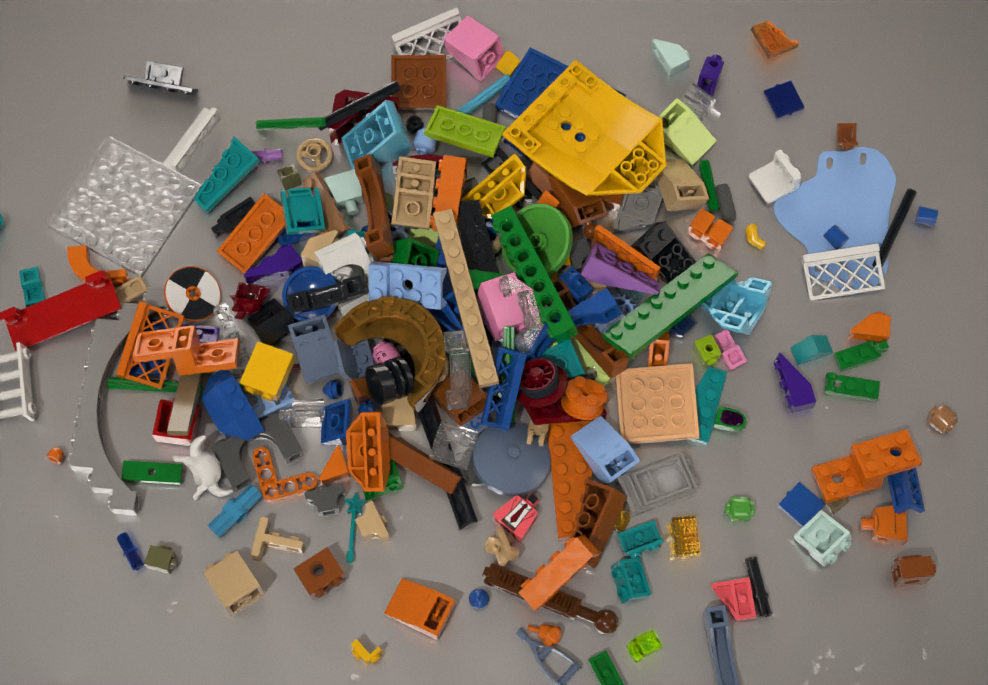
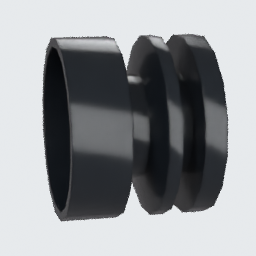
[365,356,414,405]

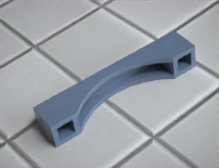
[703,605,740,685]

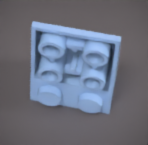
[570,415,640,485]

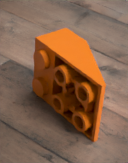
[384,578,456,641]

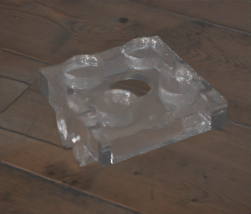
[429,421,479,470]

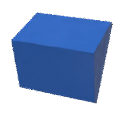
[321,399,353,445]

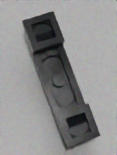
[287,275,365,314]

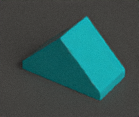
[790,335,834,366]

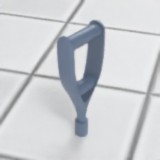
[516,628,581,685]

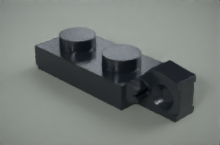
[211,197,256,238]

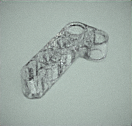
[213,303,252,380]

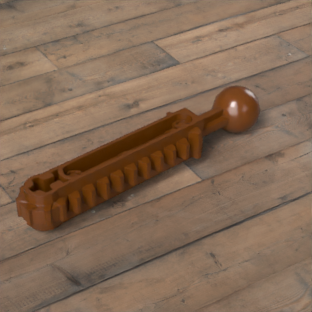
[482,563,619,635]

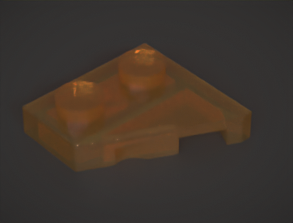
[751,21,799,59]

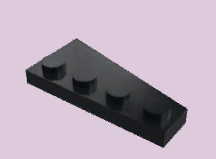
[460,201,499,273]

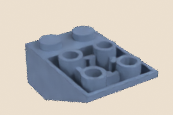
[288,314,340,384]

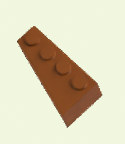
[572,478,627,569]

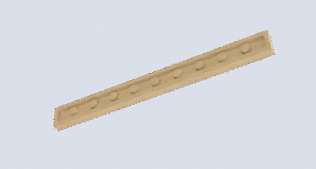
[433,209,499,388]

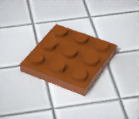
[391,55,447,110]

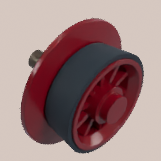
[517,358,568,408]

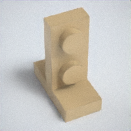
[251,517,305,561]

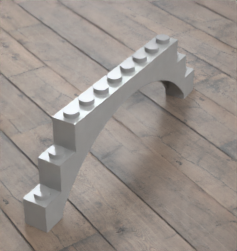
[68,287,170,515]

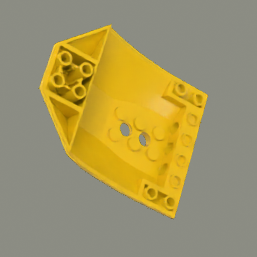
[502,59,666,196]

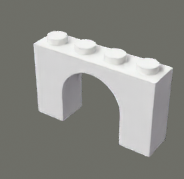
[314,233,374,317]

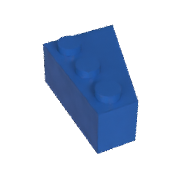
[426,291,490,345]

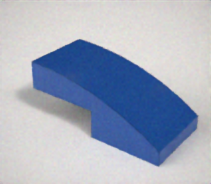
[277,222,318,247]

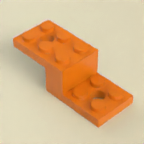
[133,325,240,376]
[811,429,922,504]

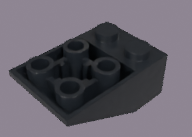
[631,222,696,285]

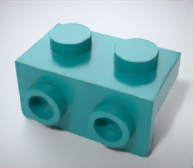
[616,520,664,558]

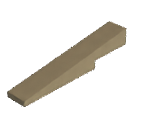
[167,373,204,436]

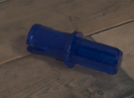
[117,532,145,572]

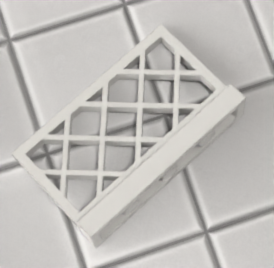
[391,7,462,61]
[801,243,885,301]

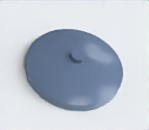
[472,422,551,496]

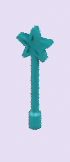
[344,493,367,563]

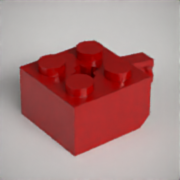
[152,398,202,446]

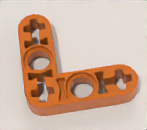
[252,447,318,503]

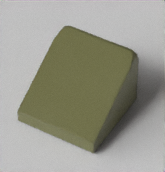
[277,164,302,190]

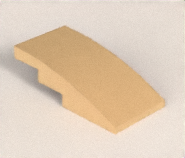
[391,156,436,230]

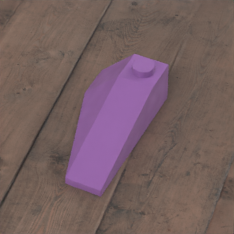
[581,242,660,295]

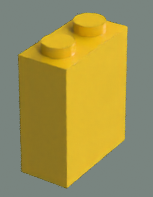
[239,341,295,402]

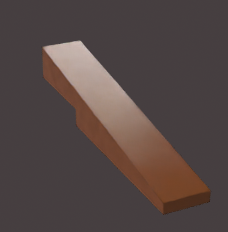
[389,433,462,494]

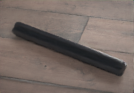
[318,81,400,131]
[872,188,917,267]

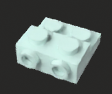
[794,510,852,567]

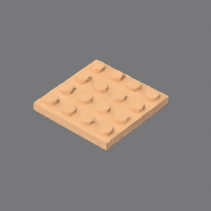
[616,363,699,444]

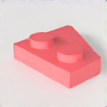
[711,578,757,621]

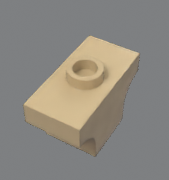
[355,501,390,543]

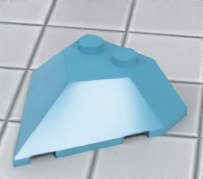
[701,277,772,335]

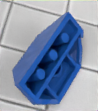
[201,370,265,441]

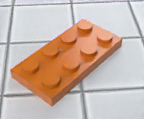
[217,193,285,274]

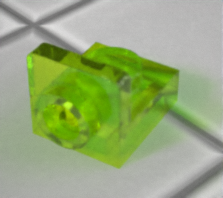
[627,630,663,663]

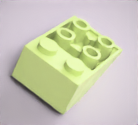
[658,98,717,166]

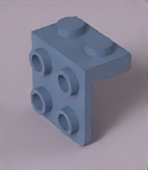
[333,339,376,380]

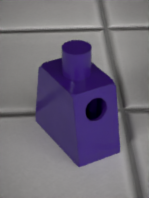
[694,54,724,101]

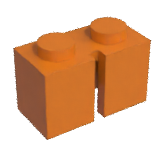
[688,208,733,252]

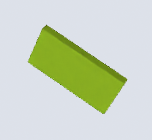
[424,105,506,157]

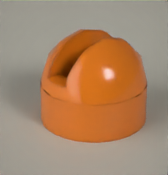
[46,447,64,464]

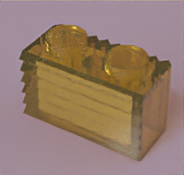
[667,515,700,560]

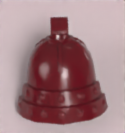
[229,282,271,320]

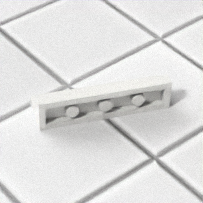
[162,107,220,176]

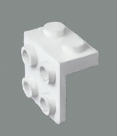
[749,149,802,204]

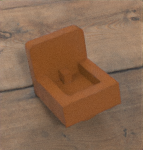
[836,123,858,149]

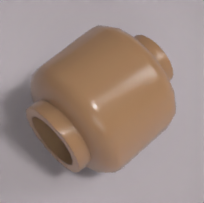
[928,405,958,434]

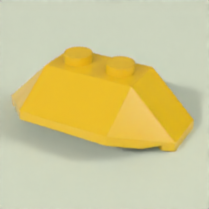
[462,153,526,219]

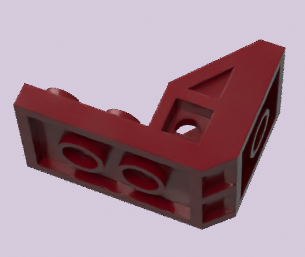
[328,89,400,145]

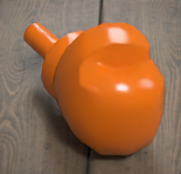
[527,624,562,647]

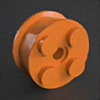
[561,376,607,420]

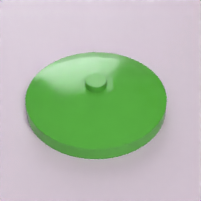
[502,204,573,277]

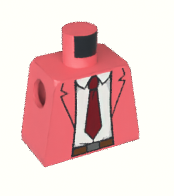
[493,493,540,543]

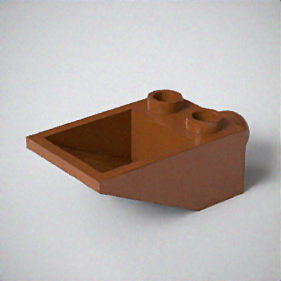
[548,175,608,239]

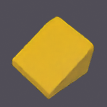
[495,50,521,77]

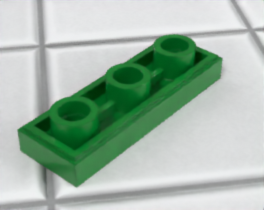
[121,460,183,485]

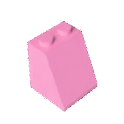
[443,16,504,82]
[476,272,532,341]

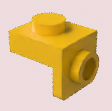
[351,639,383,666]

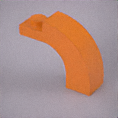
[67,245,129,286]

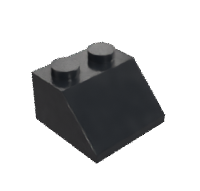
[243,298,295,346]

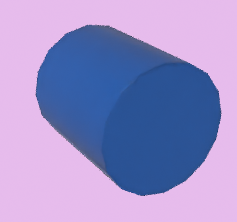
[915,206,938,226]
[823,225,849,250]

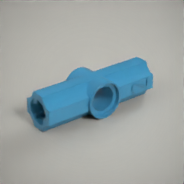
[207,484,263,538]

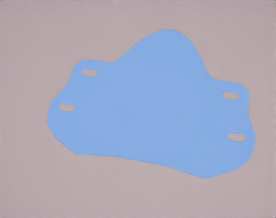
[774,147,896,294]

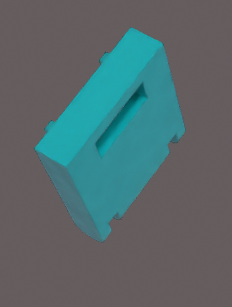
[280,187,325,235]

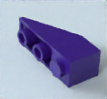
[244,244,304,284]
[774,353,816,413]

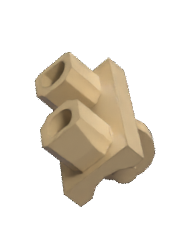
[484,526,519,566]

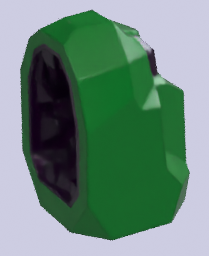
[713,406,747,432]

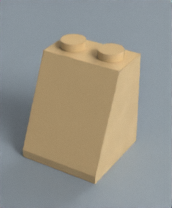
[203,551,264,616]

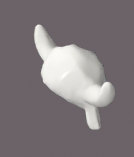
[173,436,233,500]

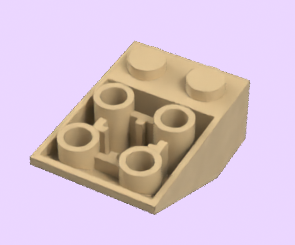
[656,159,709,211]

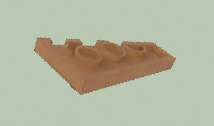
[303,172,351,238]

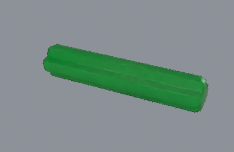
[699,160,719,212]

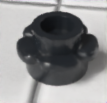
[406,115,424,133]

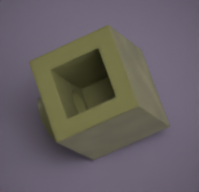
[144,545,178,574]

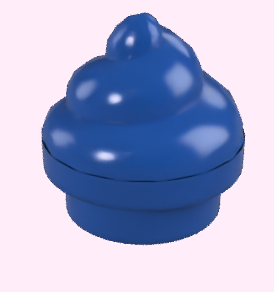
[322,380,343,399]
[469,589,489,609]

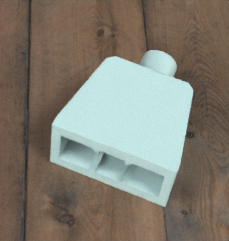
[324,169,363,215]

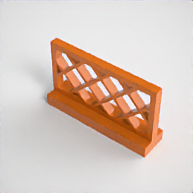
[590,224,661,282]
[116,301,184,389]

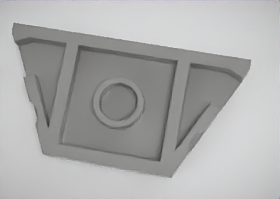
[612,181,663,232]

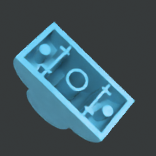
[341,100,411,170]

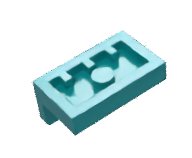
[611,557,652,604]

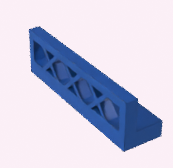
[480,347,527,431]
[887,449,925,514]

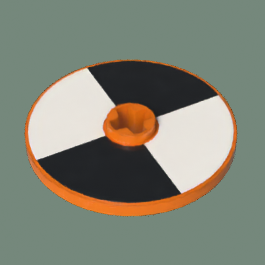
[164,266,221,322]

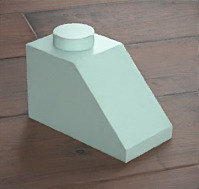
[651,39,690,77]

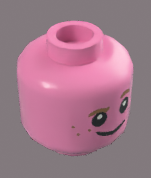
[372,341,401,364]

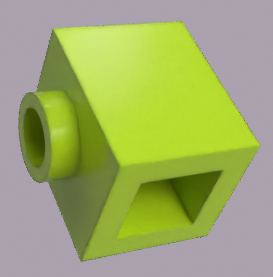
[692,334,722,367]

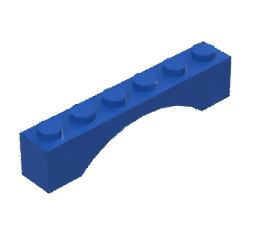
[515,288,622,362]

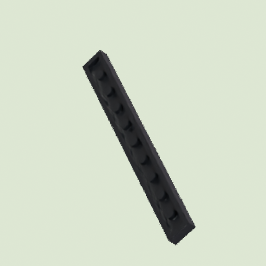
[399,348,478,530]

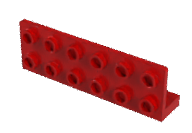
[0,270,122,351]

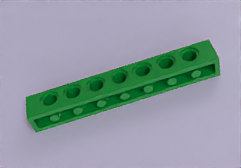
[491,205,579,344]

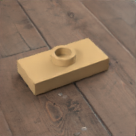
[115,275,147,304]

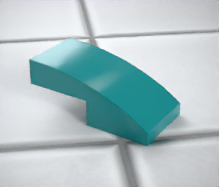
[19,266,45,307]

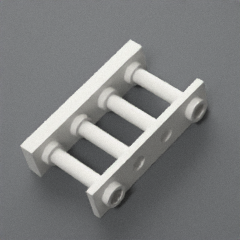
[0,342,36,421]

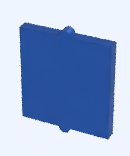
[778,482,826,527]

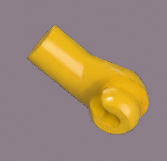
[745,224,767,250]

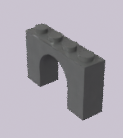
[211,411,305,492]

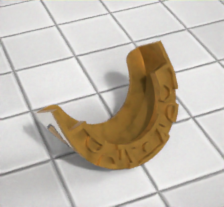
[332,296,446,413]

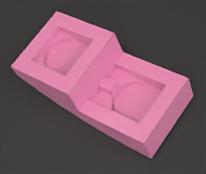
[713,329,747,370]

